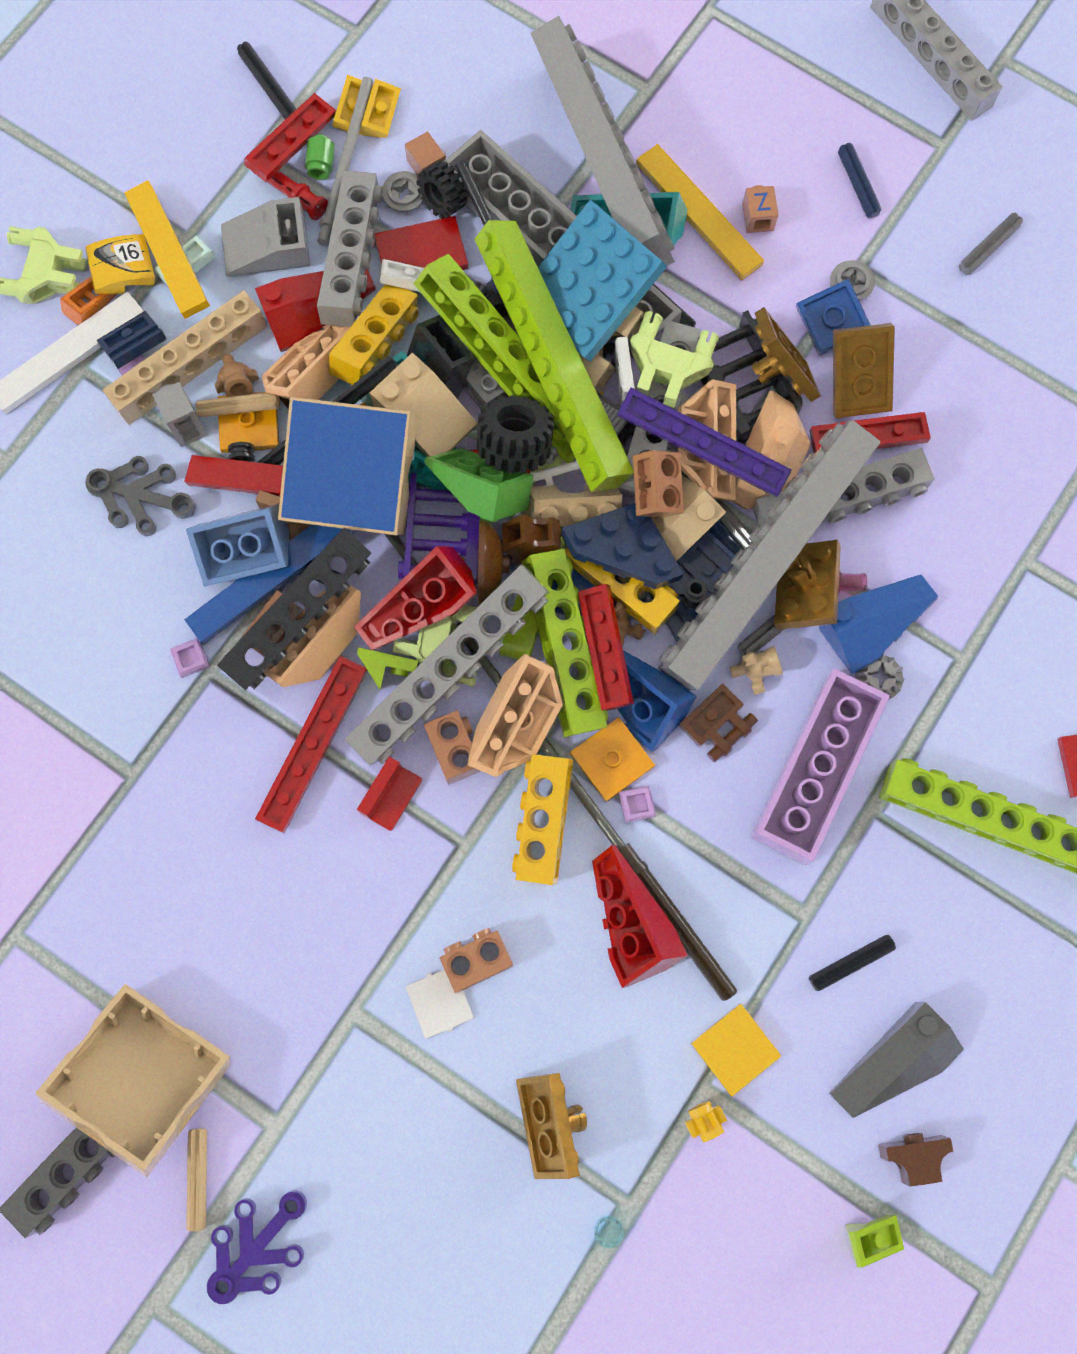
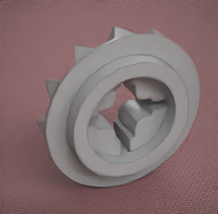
[382,171,423,214]
[830,260,875,301]
[855,655,905,700]

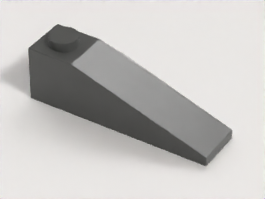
[829,1002,964,1118]

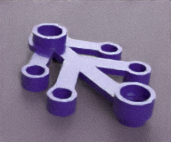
[207,1190,307,1304]

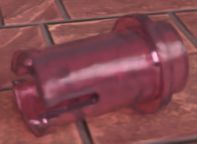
[838,571,868,594]

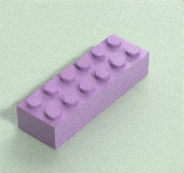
[750,668,890,865]

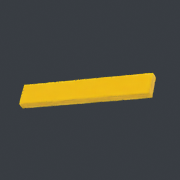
[636,144,764,281]
[124,180,210,319]

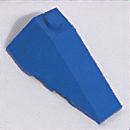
[819,574,938,674]
[586,636,697,752]

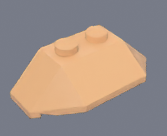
[262,325,350,400]
[678,379,736,501]
[732,391,811,509]
[263,585,361,687]
[467,654,563,777]

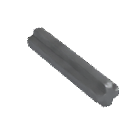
[959,212,1023,275]

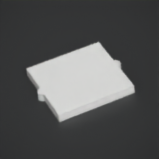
[405,966,474,1039]

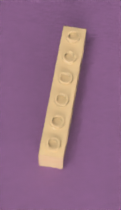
[102,290,267,425]

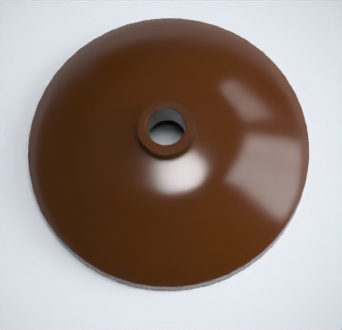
[478,518,509,606]

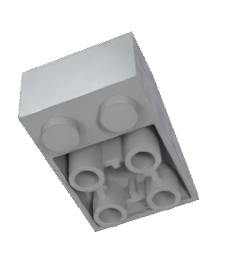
[221,197,310,276]

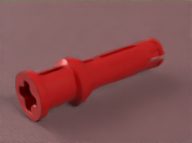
[252,170,328,221]

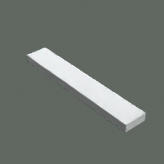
[0,291,144,414]

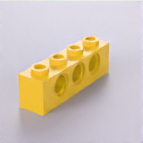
[329,284,419,385]
[565,547,680,635]
[512,754,573,885]

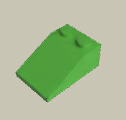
[425,447,534,523]

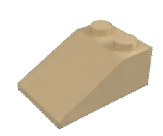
[370,353,478,457]

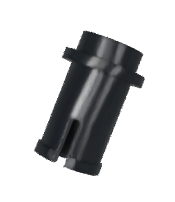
[682,578,708,608]

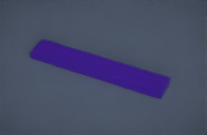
[616,387,792,497]

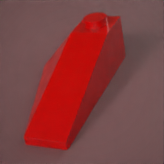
[255,269,376,352]
[354,546,477,650]
[592,845,688,988]

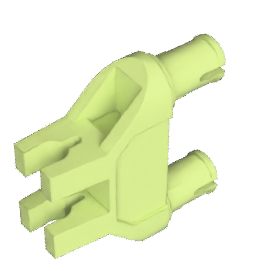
[0,226,88,304]
[630,311,719,409]
[392,604,487,687]

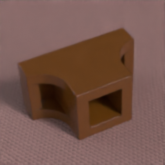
[502,514,561,567]
[878,1133,954,1187]

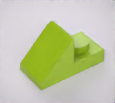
[357,647,418,690]
[845,1215,905,1268]

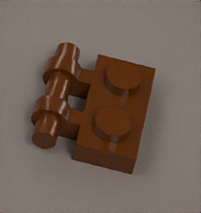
[679,683,758,763]

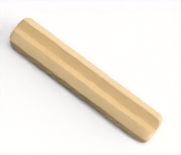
[195,393,280,417]
[186,1128,207,1232]

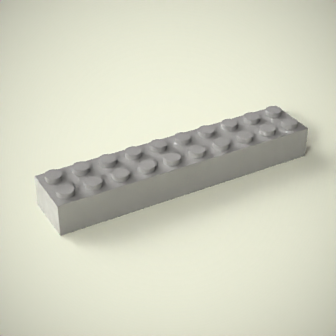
[530,15,675,266]
[443,130,682,359]
[658,419,881,690]

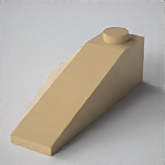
[617,475,726,598]

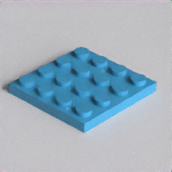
[538,199,667,362]

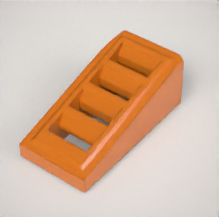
[60,276,118,325]

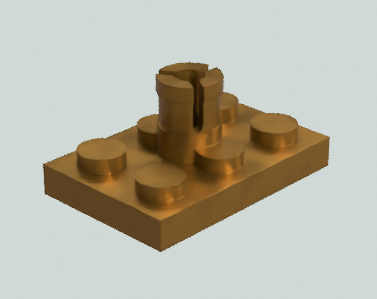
[752,307,821,402]
[833,323,895,418]
[774,539,841,630]
[516,1073,587,1179]

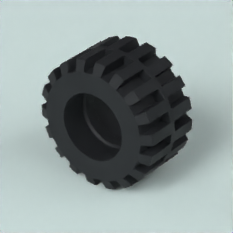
[476,395,554,474]

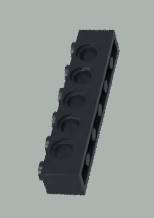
[217,528,372,691]

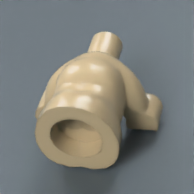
[730,645,783,695]

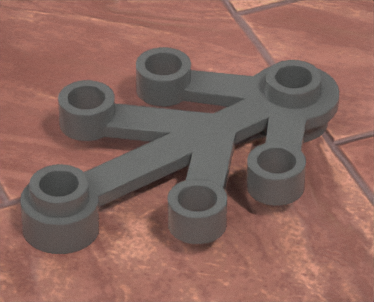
[85,456,195,536]

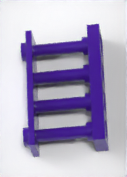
[398,473,480,590]

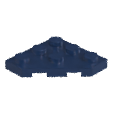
[561,503,684,590]

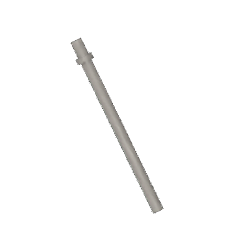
[318,76,373,245]

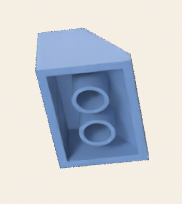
[186,503,289,587]

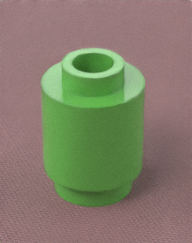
[305,134,335,180]

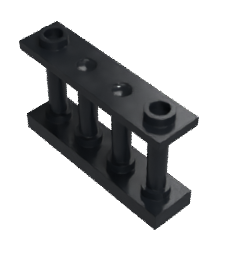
[698,310,803,443]

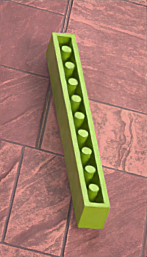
[474,220,634,492]

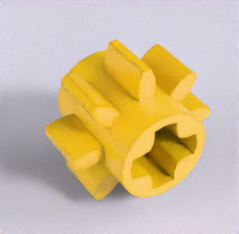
[685,1101,728,1143]

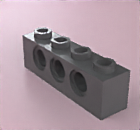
[0,1128,115,1238]

